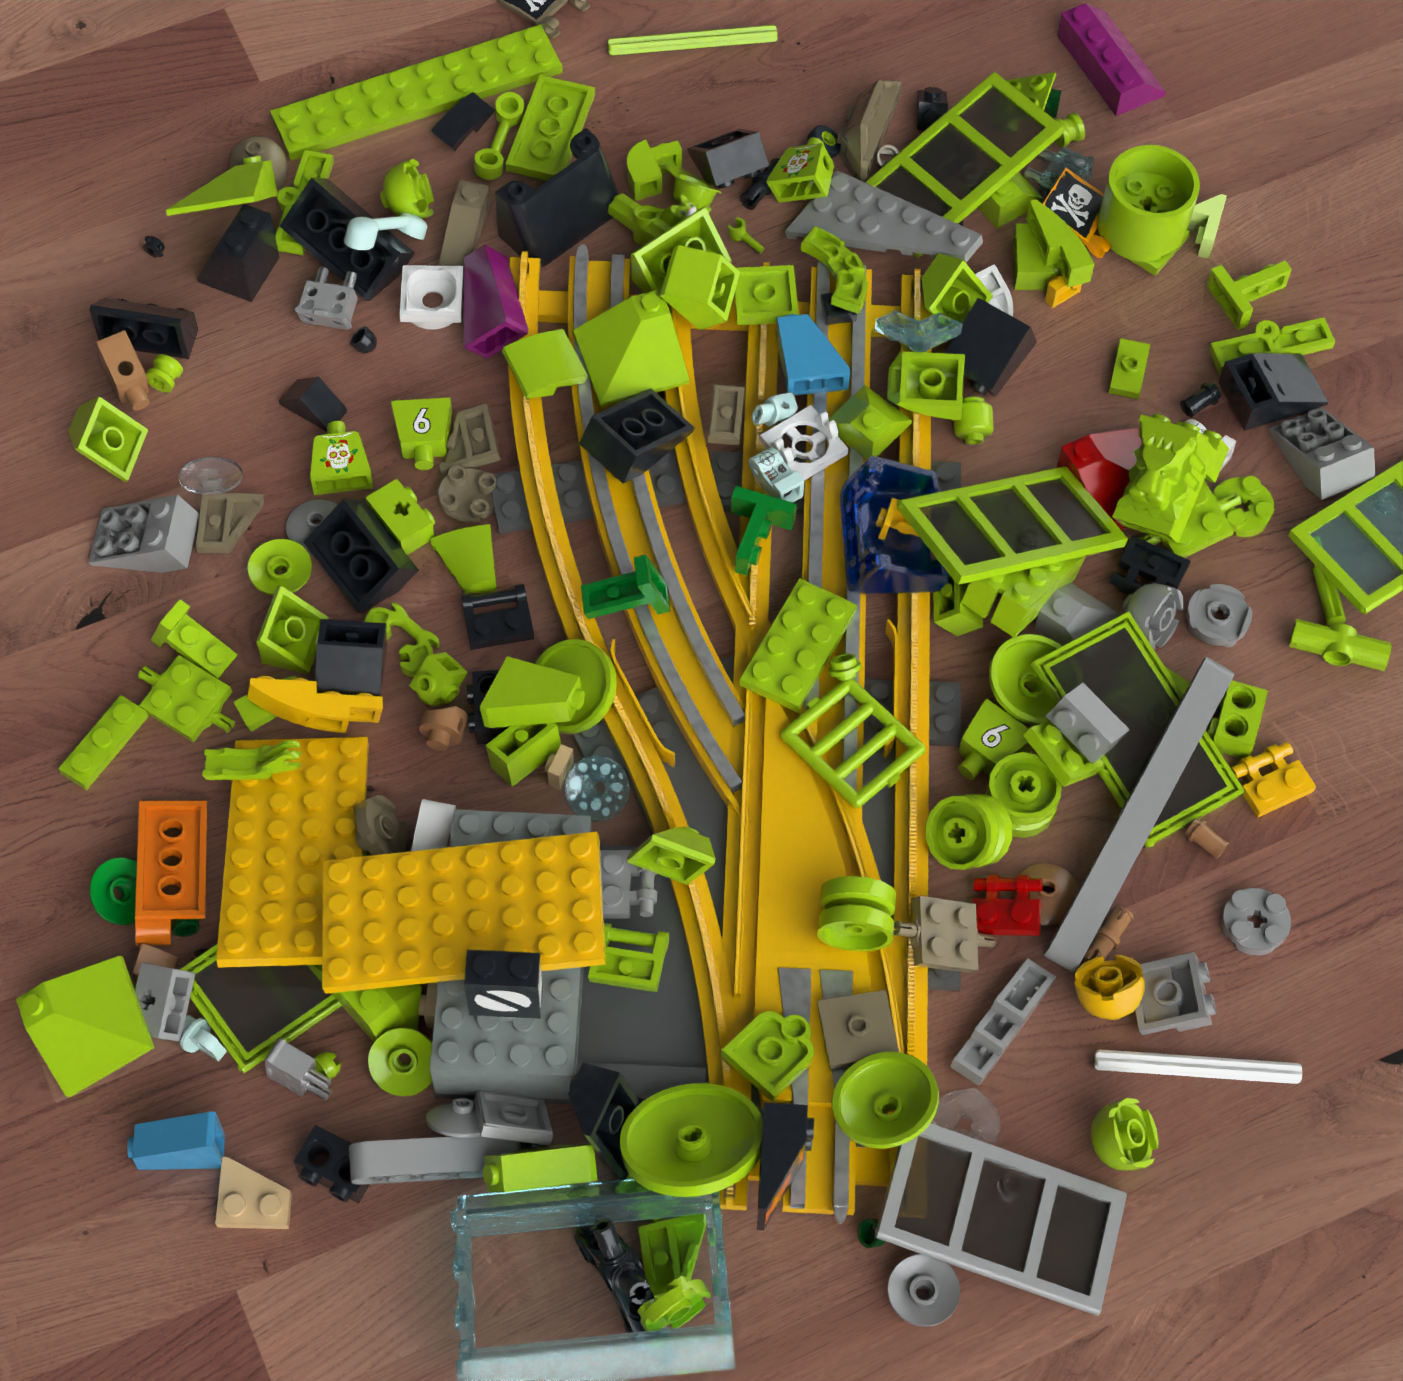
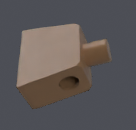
[96,330,150,411]

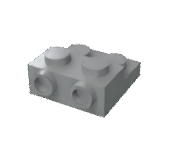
[1135,952,1217,1035]

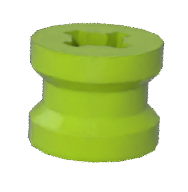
[1054,112,1085,148]
[145,354,183,393]

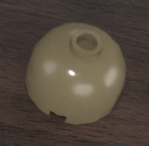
[228,136,288,190]

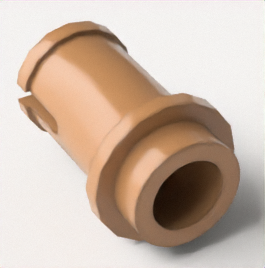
[1185,818,1229,859]

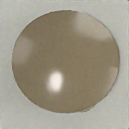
[437,466,497,522]

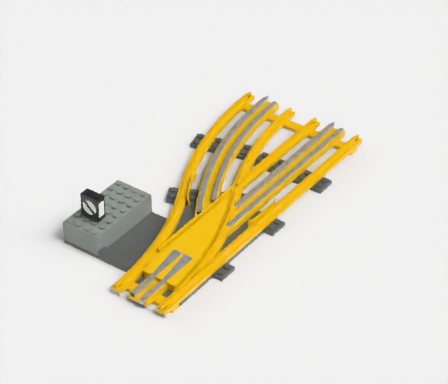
[430,244,961,1224]

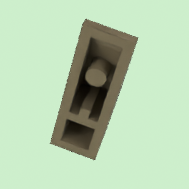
[438,180,491,269]

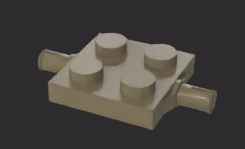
[893,896,996,973]

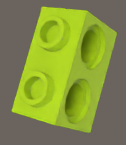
[1208,680,1268,759]

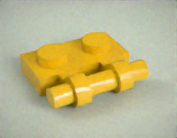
[1231,742,1316,818]

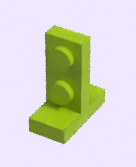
[1206,260,1292,331]
[150,599,238,679]

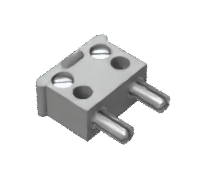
[295,267,358,330]
[264,1038,332,1100]

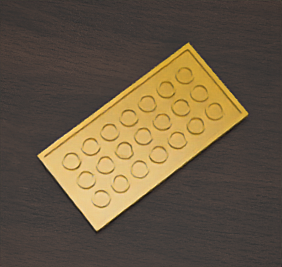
[216,737,369,968]
[322,831,606,994]

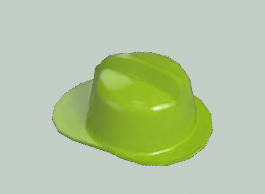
[666,165,722,209]

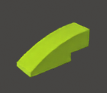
[1026,199,1094,287]

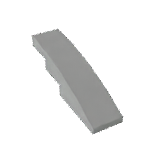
[950,958,1056,1086]

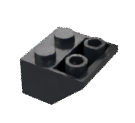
[315,619,387,696]

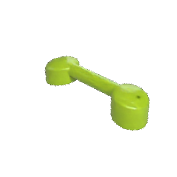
[474,92,524,180]

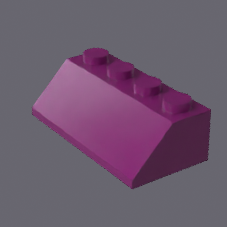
[1057,3,1166,116]

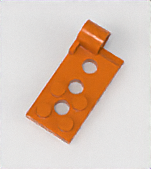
[135,801,207,946]

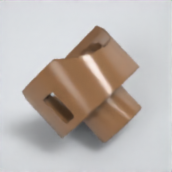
[419,706,468,751]

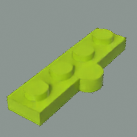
[275,150,334,255]
[1209,317,1335,374]

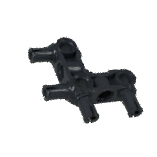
[568,1190,677,1363]

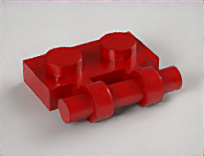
[973,874,1043,936]

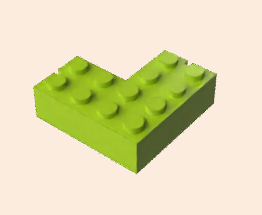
[942,495,1086,638]

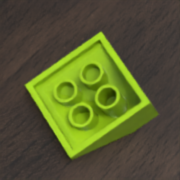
[166,155,278,216]
[573,289,690,407]
[16,956,155,1097]

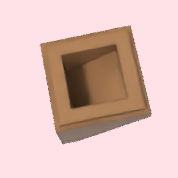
[132,944,179,983]

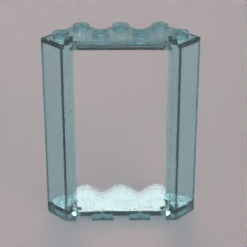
[450,1178,735,1381]

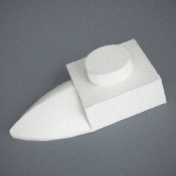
[975,264,1013,317]

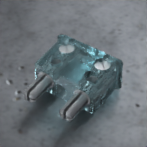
[1024,147,1094,196]

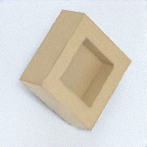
[545,744,574,791]
[419,983,438,1028]

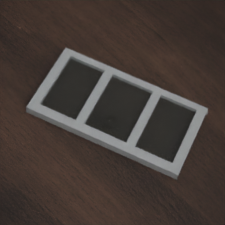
[875,1123,1127,1316]

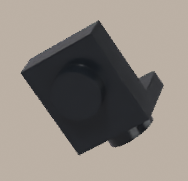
[917,87,948,130]

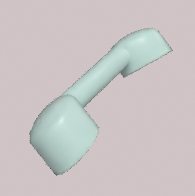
[344,213,428,250]

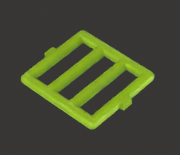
[781,678,926,808]

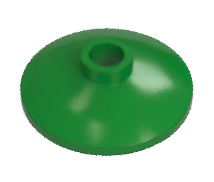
[89,858,137,926]

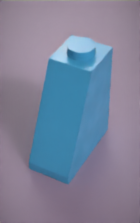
[776,314,850,396]
[127,1112,225,1170]

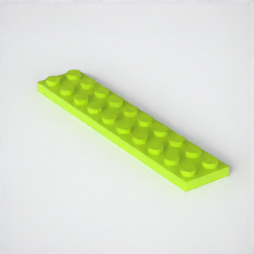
[270,24,563,161]

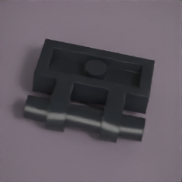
[1109,535,1191,595]

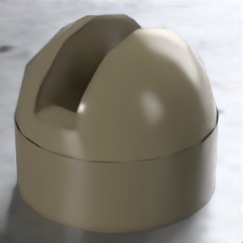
[875,145,899,168]

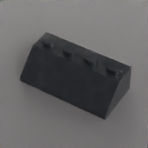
[279,178,415,301]

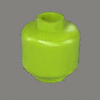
[953,397,994,445]

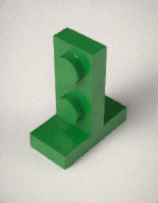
[731,486,797,576]
[581,555,670,619]

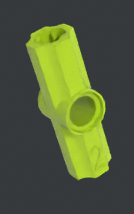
[608,193,671,245]
[1289,619,1392,671]

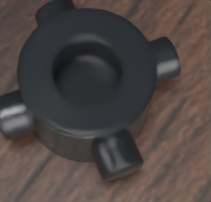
[143,236,165,258]

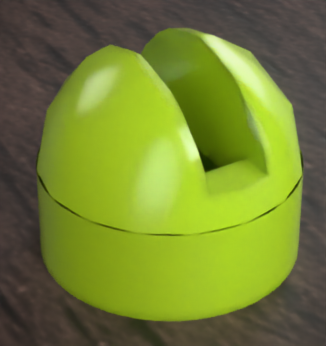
[314,1051,341,1079]

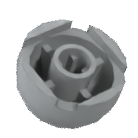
[1123,583,1183,649]

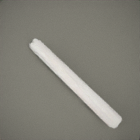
[1094,1049,1303,1084]

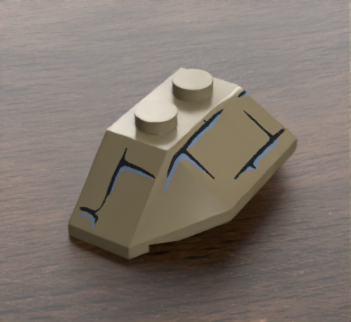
[837,80,901,182]

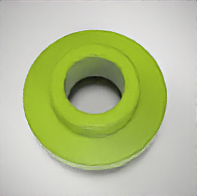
[828,654,861,681]

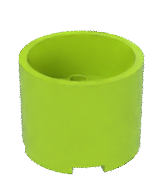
[1097,145,1200,262]

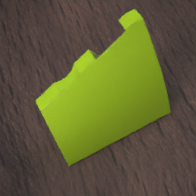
[431,524,497,594]

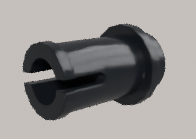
[1180,382,1221,418]

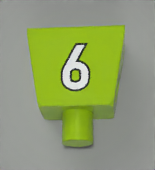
[391,397,453,470]
[958,698,1033,780]

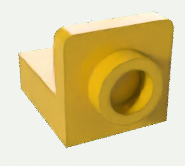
[1045,269,1082,309]
[876,498,929,540]

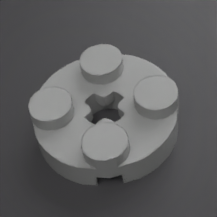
[1186,584,1252,647]
[1221,888,1291,956]

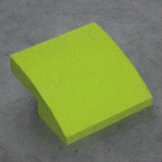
[502,329,588,399]

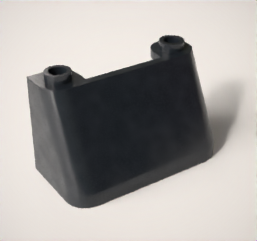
[495,128,619,267]

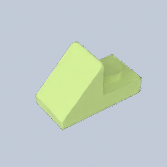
[1188,194,1227,259]

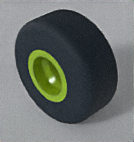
[807,125,841,159]

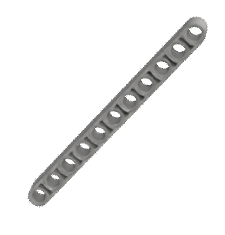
[1043,656,1235,973]

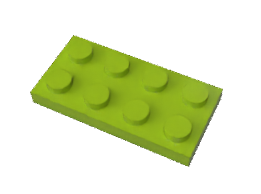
[505,75,595,181]
[740,578,857,713]

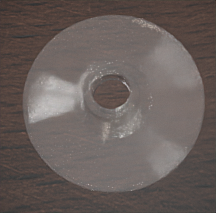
[179,457,243,495]

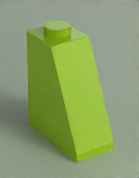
[480,656,585,728]
[483,1144,598,1192]

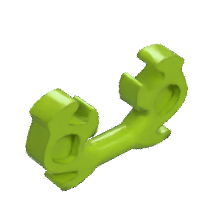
[363,602,440,677]

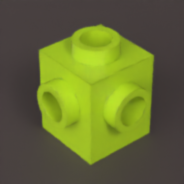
[409,652,468,706]

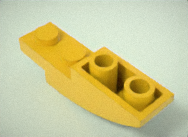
[247,676,383,733]

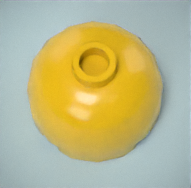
[1074,955,1145,1020]

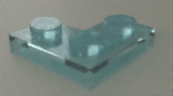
[875,311,962,352]

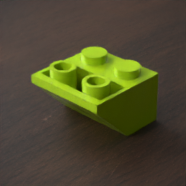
[660,245,740,330]

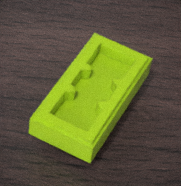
[1108,338,1151,399]

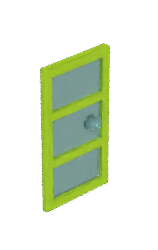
[1288,460,1403,615]

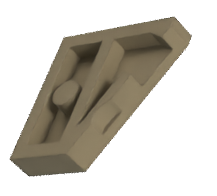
[440,403,501,477]
[196,492,265,554]

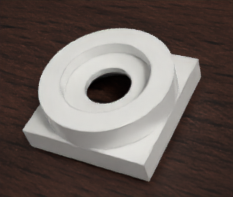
[400,265,464,329]

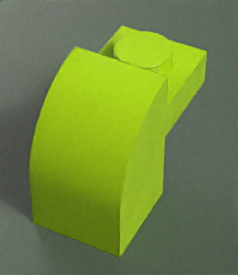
[627,140,682,201]

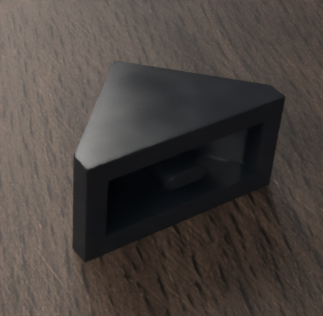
[279,377,347,432]

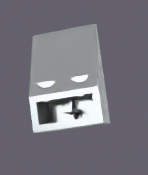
[1269,407,1375,500]
[88,495,200,573]

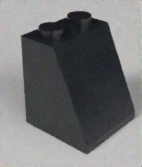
[197,204,280,302]
[944,298,1037,397]

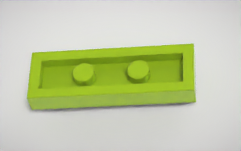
[58,695,149,790]

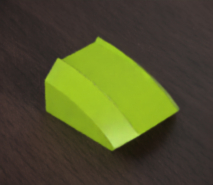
[887,351,965,420]

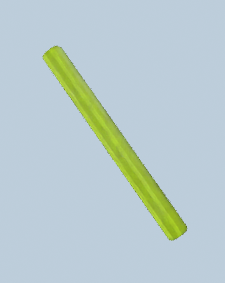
[608,25,778,56]

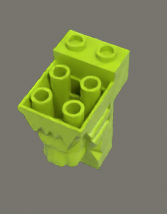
[1112,413,1229,544]

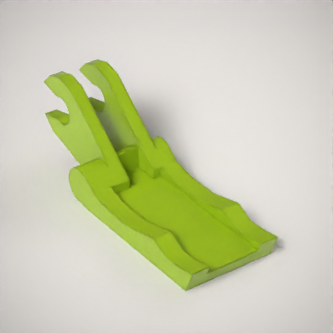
[202,740,302,780]

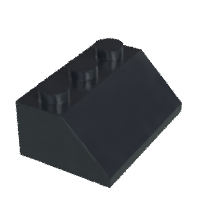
[89,298,198,359]
[303,498,419,613]
[568,1062,641,1182]

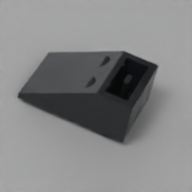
[1218,353,1329,431]

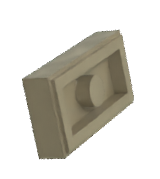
[708,384,745,445]

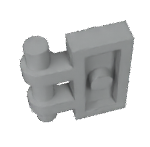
[600,850,657,919]

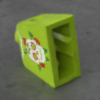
[766,137,834,203]
[310,421,373,495]

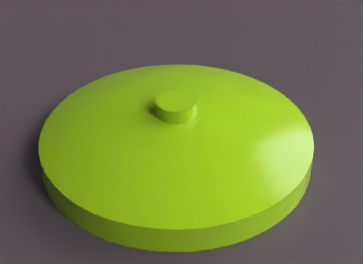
[620,1083,763,1197]

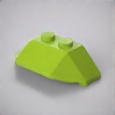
[307,965,422,1043]

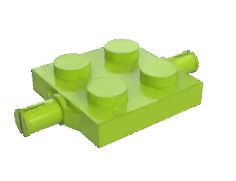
[1139,480,1241,558]
[138,655,235,743]

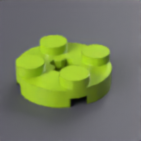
[1213,476,1274,537]
[638,1276,711,1337]

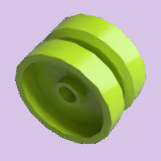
[985,752,1062,838]
[926,794,1012,870]
[817,876,896,951]

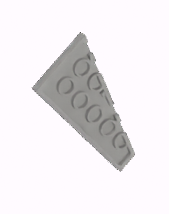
[785,170,983,263]

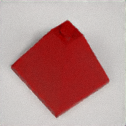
[1057,428,1141,530]

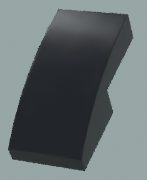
[431,92,495,151]

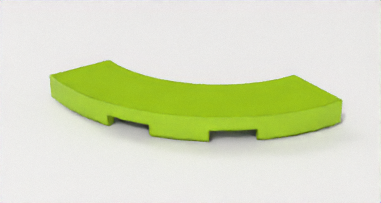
[801,226,868,314]

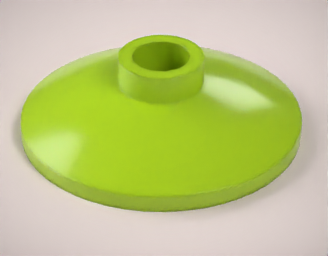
[247,539,312,596]
[368,1027,432,1096]

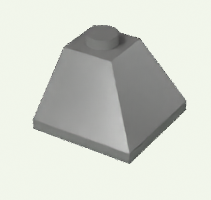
[1035,583,1121,664]

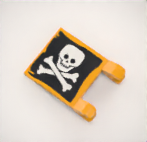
[1042,168,1111,258]

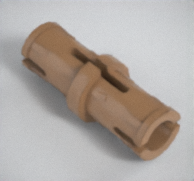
[1081,905,1134,963]

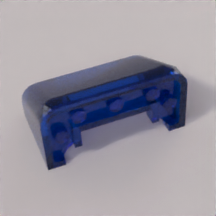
[840,456,949,594]

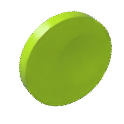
[535,639,617,734]

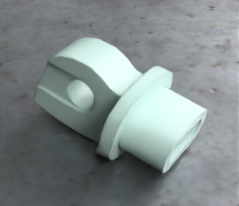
[752,392,798,426]
[180,1015,227,1062]

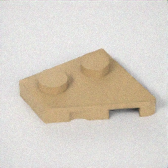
[215,1157,292,1229]

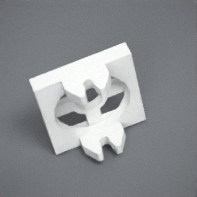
[760,405,848,480]

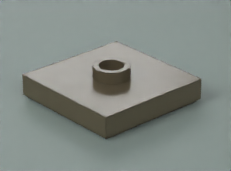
[817,990,899,1070]

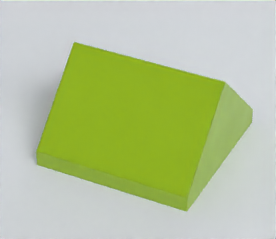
[256,585,329,674]

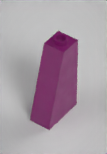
[464,244,528,359]

